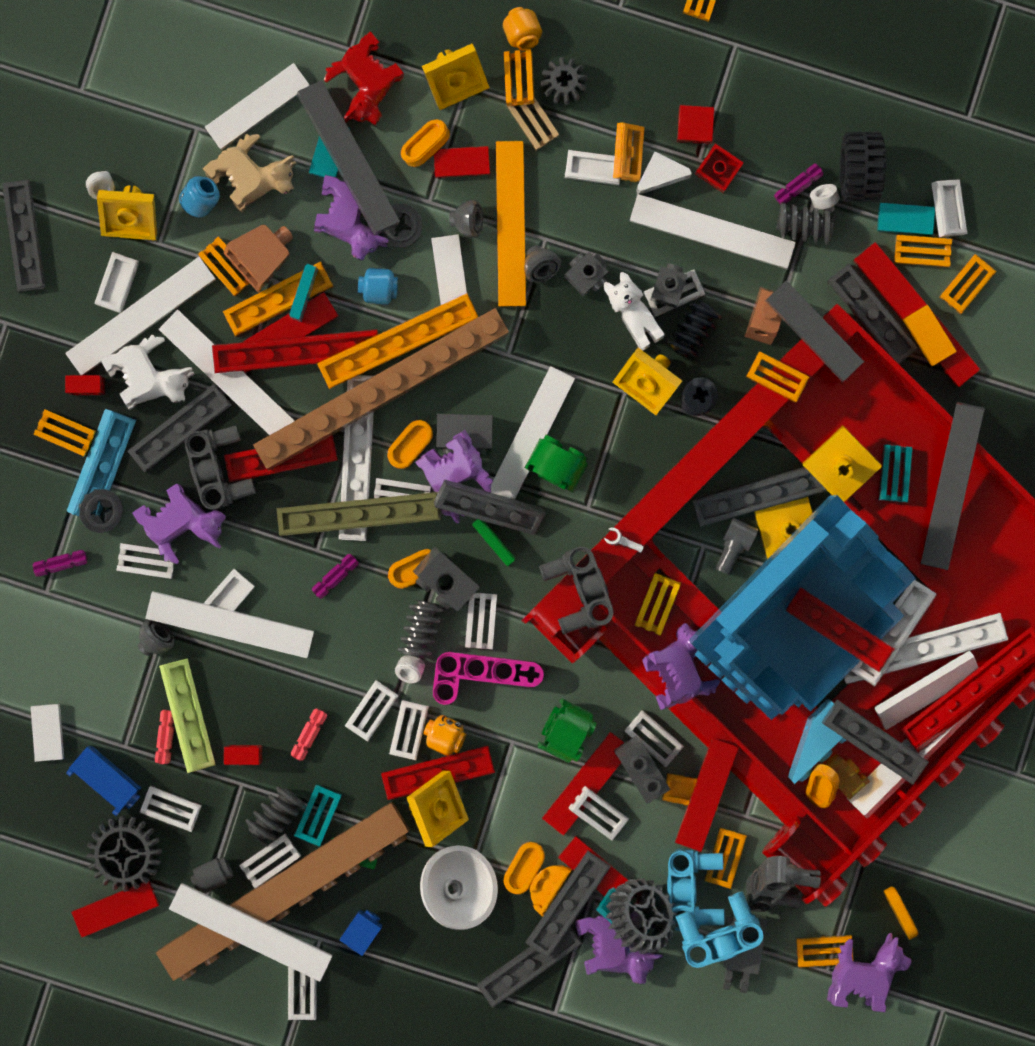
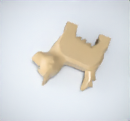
[203,134,297,213]

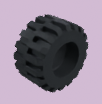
[840,132,886,202]

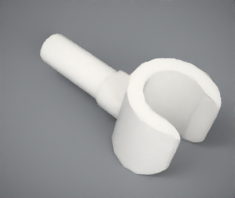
[604,528,644,552]

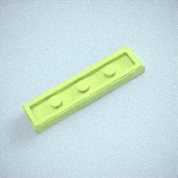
[159,658,216,773]

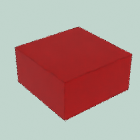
[677,105,714,144]
[695,144,744,193]
[65,375,105,395]
[224,745,262,765]

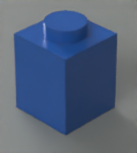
[339,910,382,956]

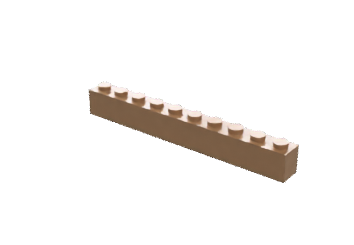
[253,308,509,471]
[156,801,410,981]

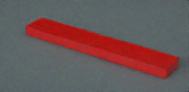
[853,242,980,387]
[212,329,378,373]
[900,626,1035,753]

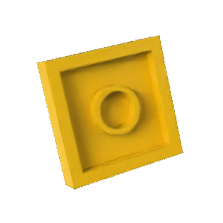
[422,44,490,110]
[97,186,157,240]
[612,347,682,415]
[802,425,882,502]
[754,497,812,559]
[406,771,469,847]

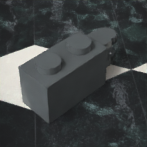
[723,910,768,993]

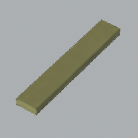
[277,492,442,536]

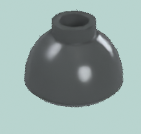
[449,199,483,238]
[524,246,561,283]
[138,619,175,656]

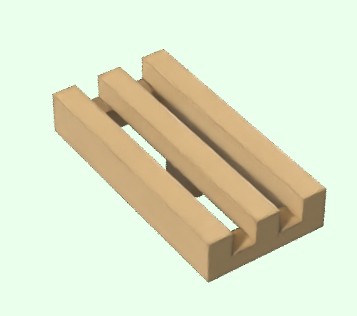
[506,90,559,151]

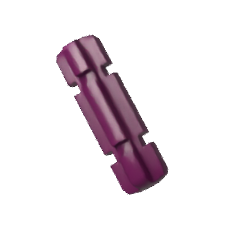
[774,164,824,205]
[33,550,87,577]
[312,554,359,599]

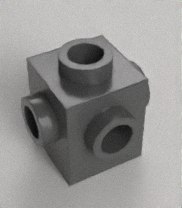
[565,252,608,297]

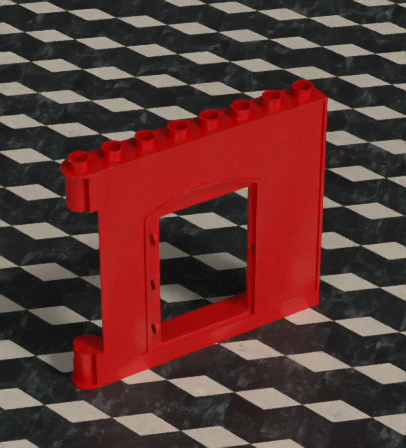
[521,304,1035,907]

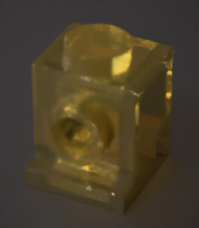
[826,754,870,800]

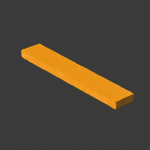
[496,141,526,307]
[317,293,478,389]

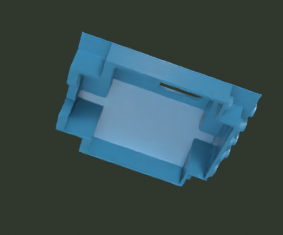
[689,495,916,720]

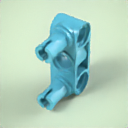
[667,848,725,932]
[676,891,763,968]

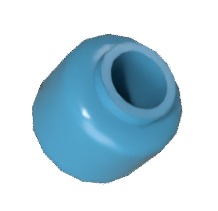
[179,176,220,218]
[358,268,398,305]

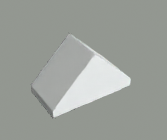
[636,152,691,195]

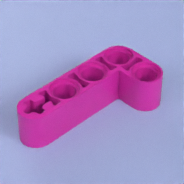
[433,652,544,705]

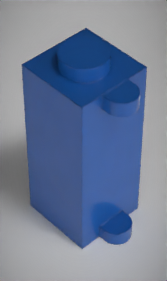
[66,745,141,816]

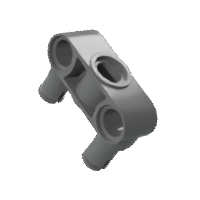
[185,425,256,510]
[539,547,613,635]
[746,856,821,912]

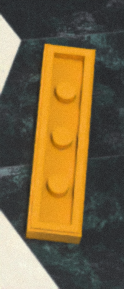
[223,261,334,337]

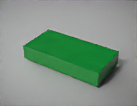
[472,519,515,567]

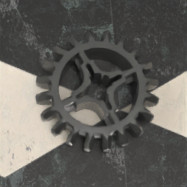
[86,816,162,891]
[605,878,678,954]

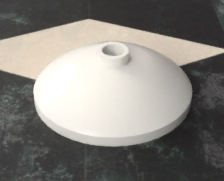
[420,845,498,930]

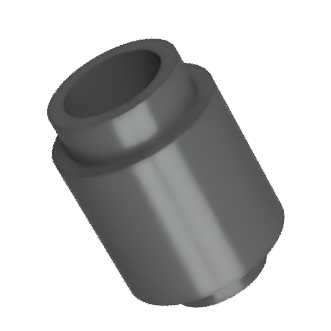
[190,857,234,894]

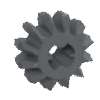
[541,57,588,105]

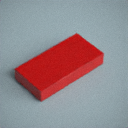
[434,146,490,178]

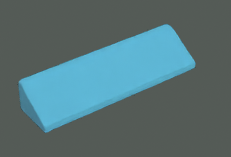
[67,409,136,517]

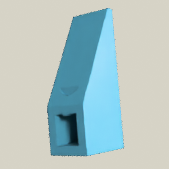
[788,699,846,784]

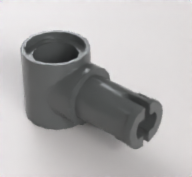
[715,518,758,575]

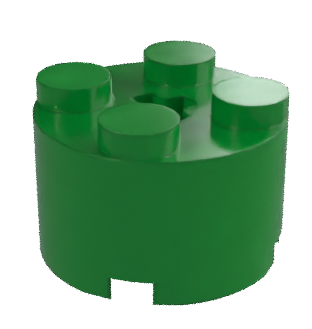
[524,435,588,493]
[538,698,597,763]

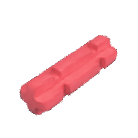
[291,708,327,761]
[155,710,174,764]

